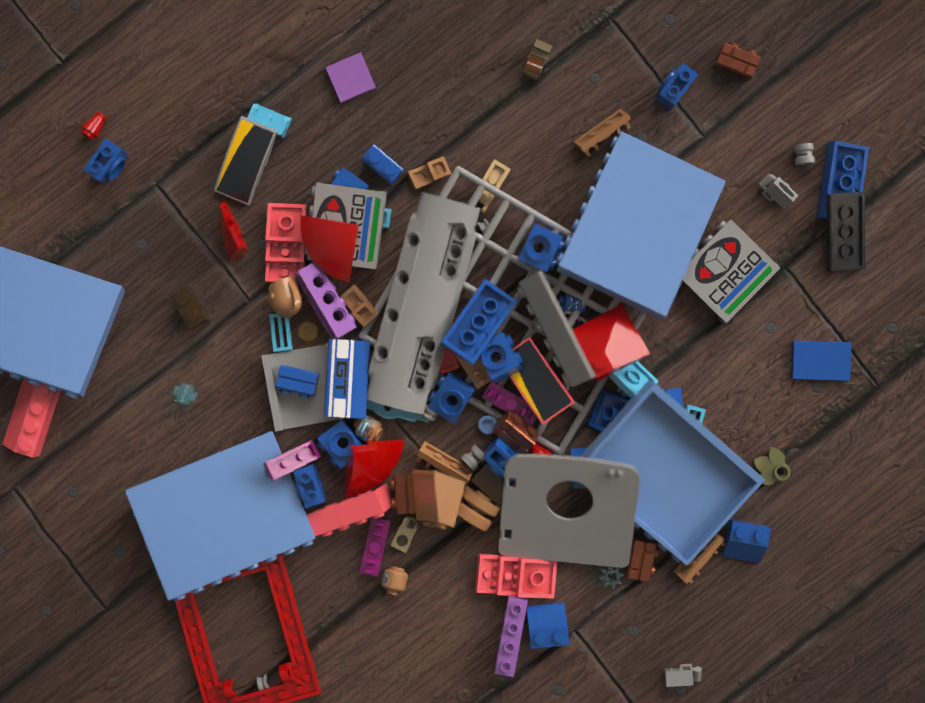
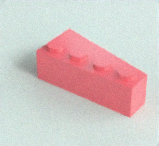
[307,483,392,537]

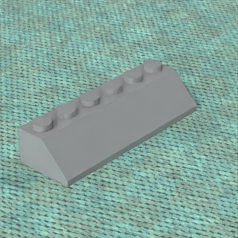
[517,271,595,387]

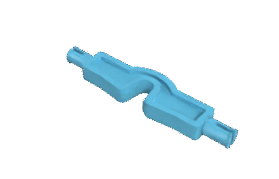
[366,399,429,423]

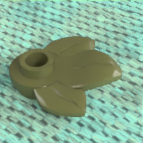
[754,447,791,485]

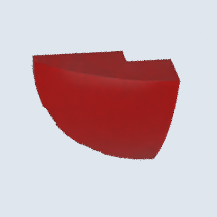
[219,200,249,262]
[300,215,359,282]
[345,439,404,498]

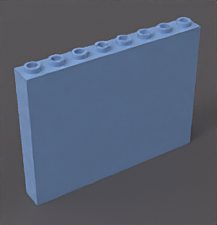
[556,131,726,321]
[0,246,125,399]
[580,379,765,565]
[125,431,316,601]

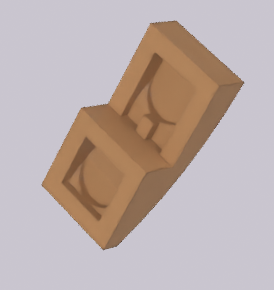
[406,156,452,191]
[341,284,378,327]

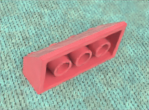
[2,378,61,458]

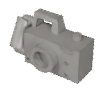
[759,173,798,209]
[664,664,702,687]

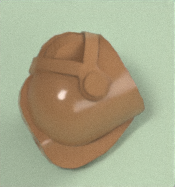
[267,277,302,319]

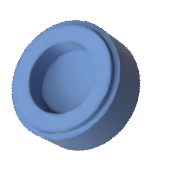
[478,415,496,434]

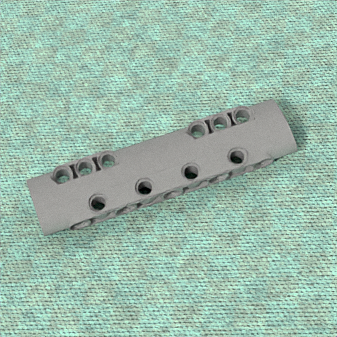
[367,192,480,414]

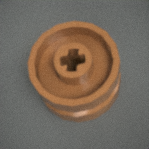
[457,485,501,531]

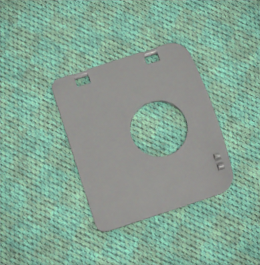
[499,454,640,568]

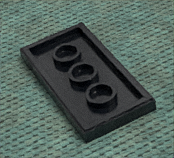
[827,192,865,272]

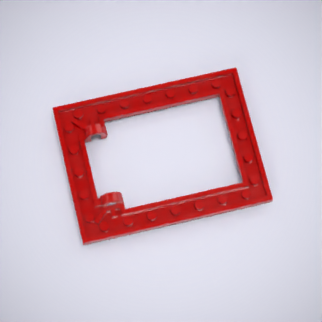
[175,553,322,703]

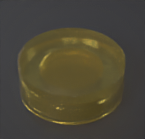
[299,322,318,341]

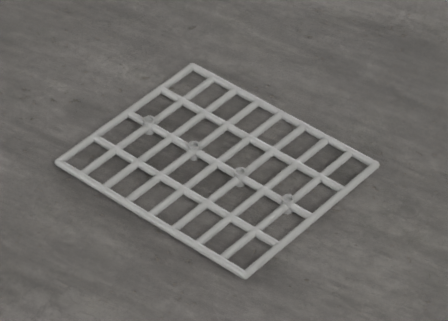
[359,166,646,456]

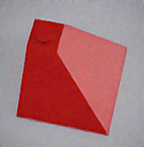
[572,304,650,381]

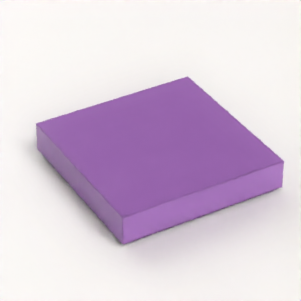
[326,52,376,104]

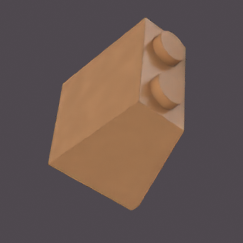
[412,470,465,530]

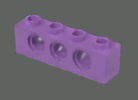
[294,262,356,339]
[494,596,528,677]

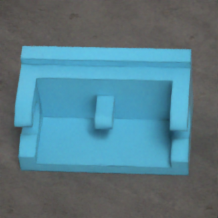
[247,104,292,138]

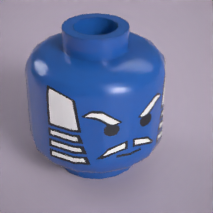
[558,293,586,316]

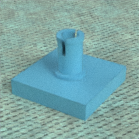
[609,361,659,399]

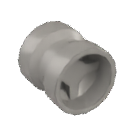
[794,143,815,165]
[461,444,485,471]

